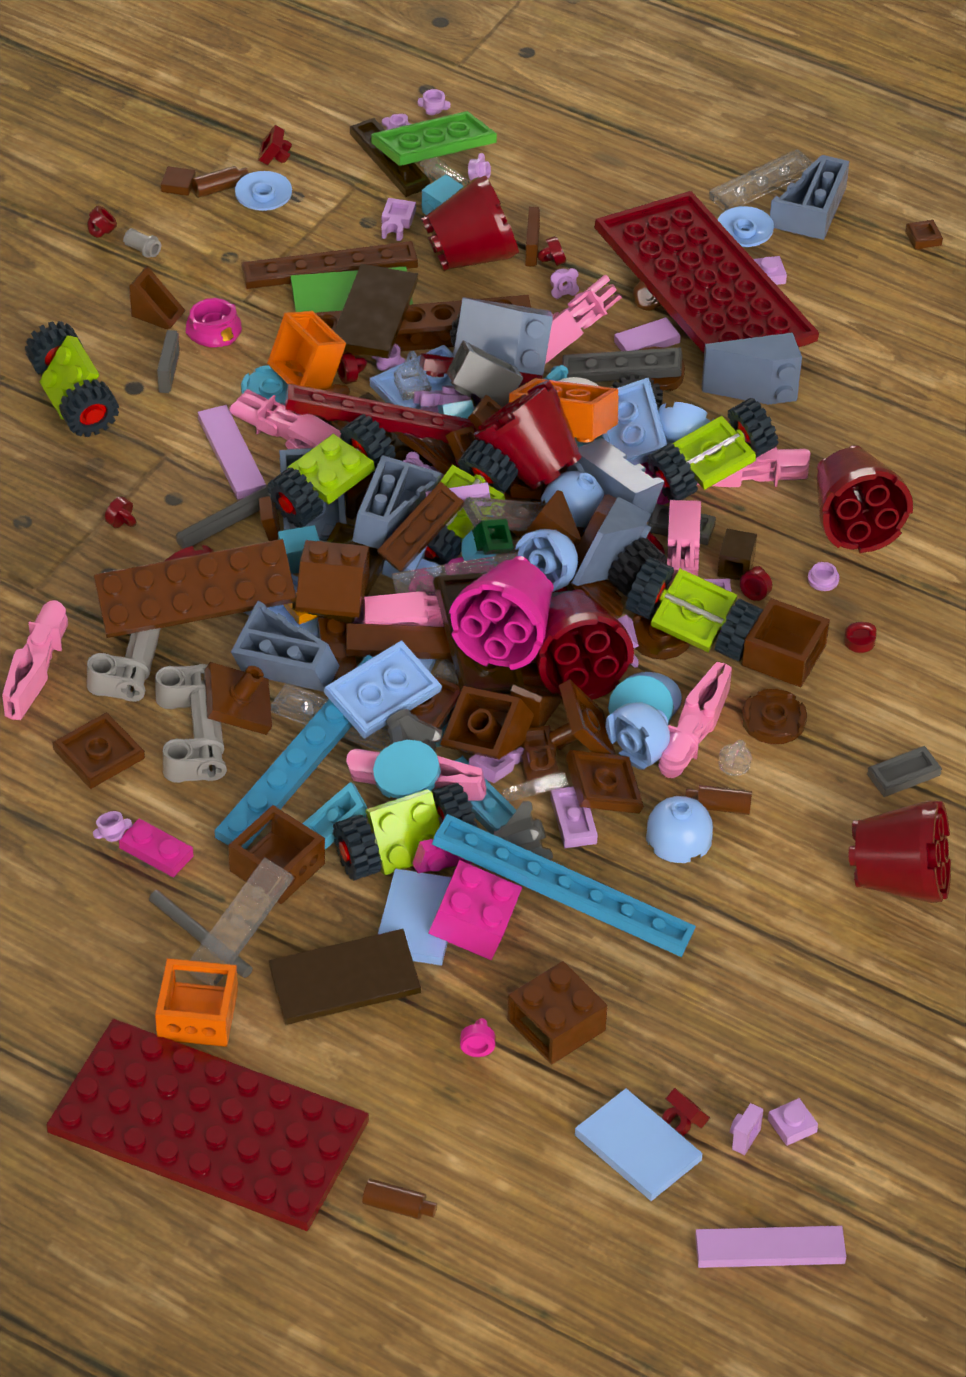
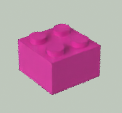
[428,860,522,960]

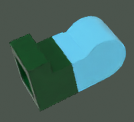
[461,519,514,564]

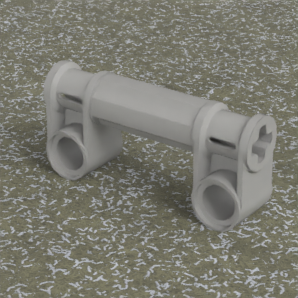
[87,628,161,701]
[155,664,227,783]

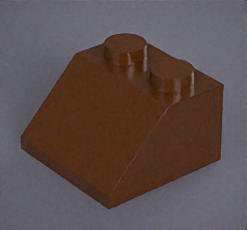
[295,540,370,618]
[440,686,534,759]

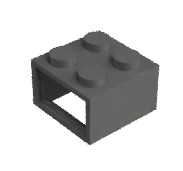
[447,340,523,407]

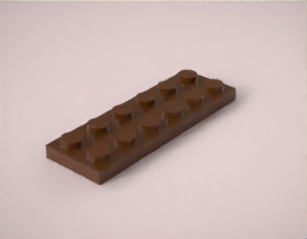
[94,539,296,638]

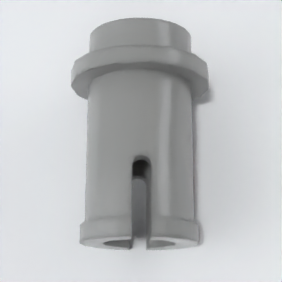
[123,228,161,258]

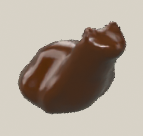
[633,281,661,311]

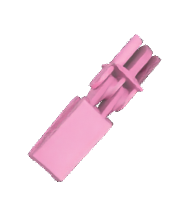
[545,275,622,364]
[229,389,341,450]
[697,446,810,487]
[667,500,701,589]
[362,592,444,627]
[2,600,68,720]
[658,662,732,778]
[347,747,486,801]

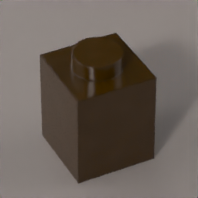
[717,529,757,580]

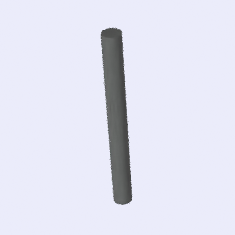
[149,890,253,978]

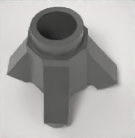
[386,709,442,752]
[494,801,553,860]

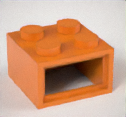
[267,311,346,391]
[155,958,238,1047]

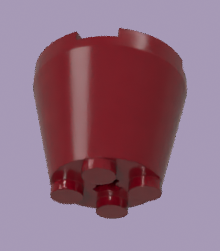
[421,175,519,271]
[473,380,582,490]
[817,445,913,553]
[536,589,634,700]
[848,801,951,903]

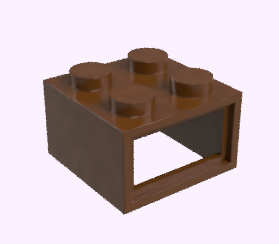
[742,598,830,688]
[228,805,325,904]
[507,961,608,1065]

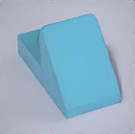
[302,782,367,849]

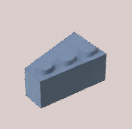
[770,155,850,240]
[566,438,664,522]
[352,455,442,549]
[231,601,340,692]

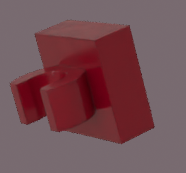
[258,125,292,165]
[662,1088,710,1136]

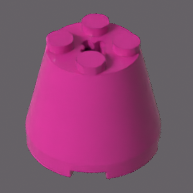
[449,556,554,670]

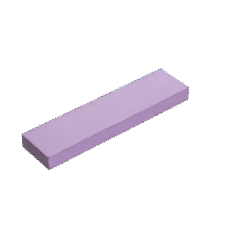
[198,405,266,500]
[695,1226,846,1268]

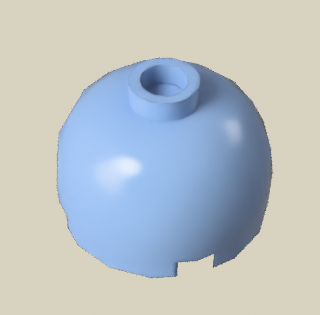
[658,402,715,444]
[541,471,604,532]
[515,529,578,592]
[606,702,670,769]
[646,796,713,863]

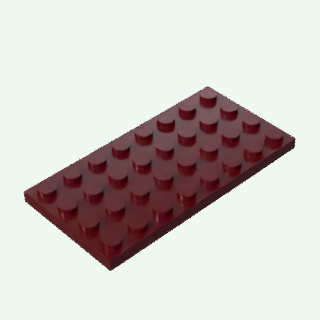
[594,191,819,353]
[46,1019,369,1232]

